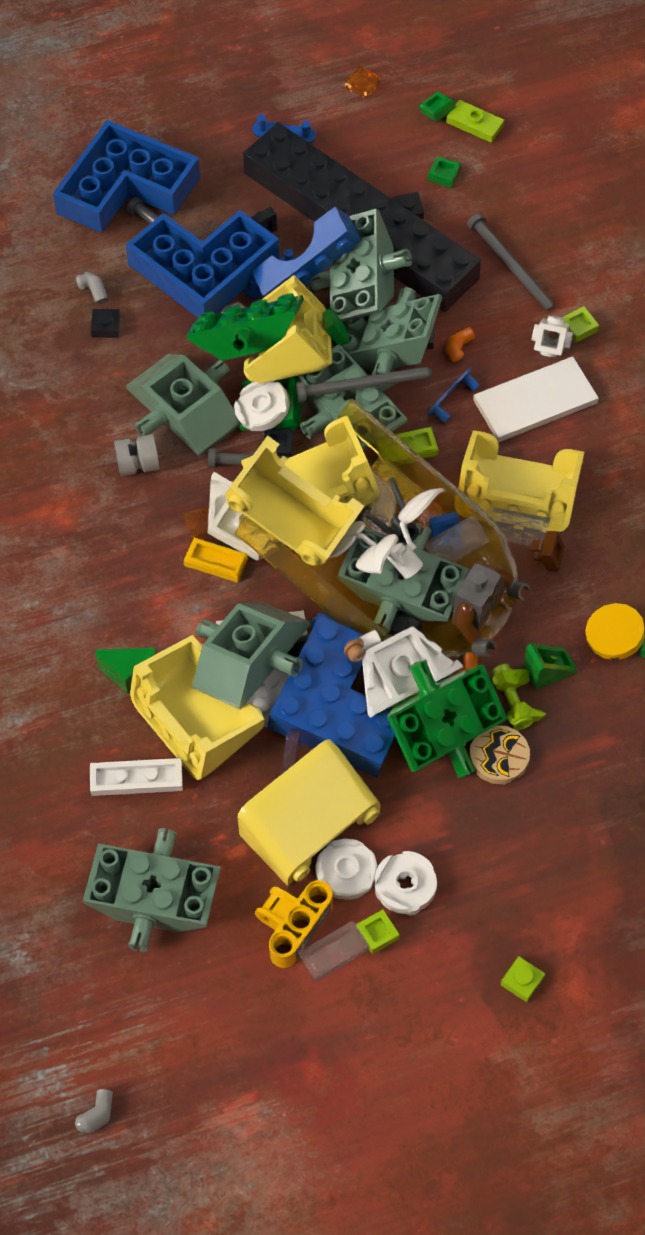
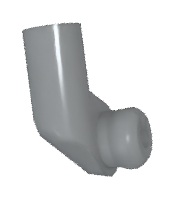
[76,272,108,304]
[75,1089,113,1133]

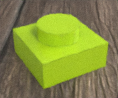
[562,306,599,343]
[356,909,400,955]
[500,956,545,1002]

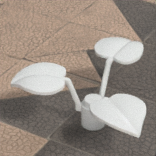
[329,488,445,579]

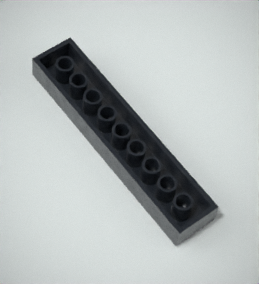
[243,122,481,312]

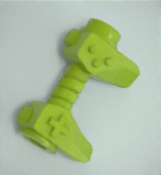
[492,664,546,730]

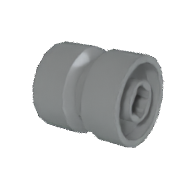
[114,434,160,477]

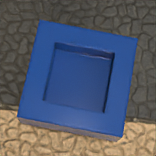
[428,512,461,548]

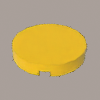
[585,603,645,660]

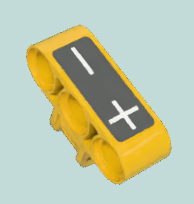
[255,880,333,968]

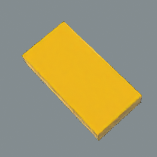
[184,537,248,583]

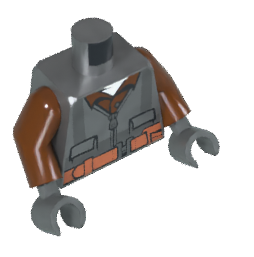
[452,563,530,657]

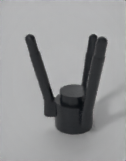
[365,477,419,544]

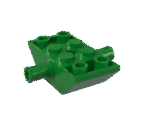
[186,293,304,361]
[387,659,508,778]

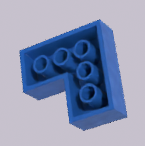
[53,120,200,233]
[126,210,280,318]
[267,615,396,778]

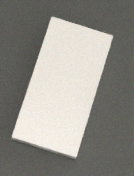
[473,356,599,443]

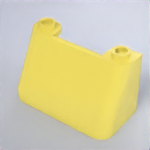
[244,275,332,384]
[241,416,379,539]
[456,430,585,532]
[225,436,364,566]
[130,635,265,780]
[238,739,380,886]

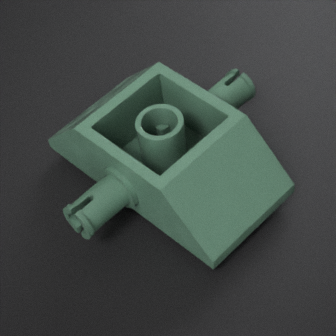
[310,209,412,321]
[341,287,443,375]
[296,344,407,449]
[126,354,241,457]
[337,523,469,633]
[192,602,310,710]
[83,828,221,952]

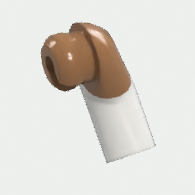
[344,630,381,662]

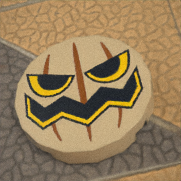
[469,725,530,784]

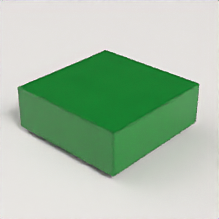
[419,91,456,122]
[427,156,461,189]
[322,308,349,346]

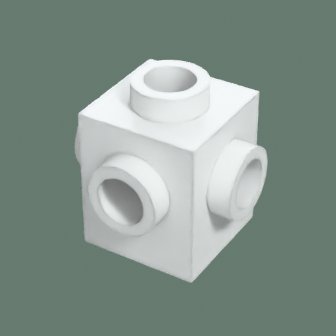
[532,315,573,357]

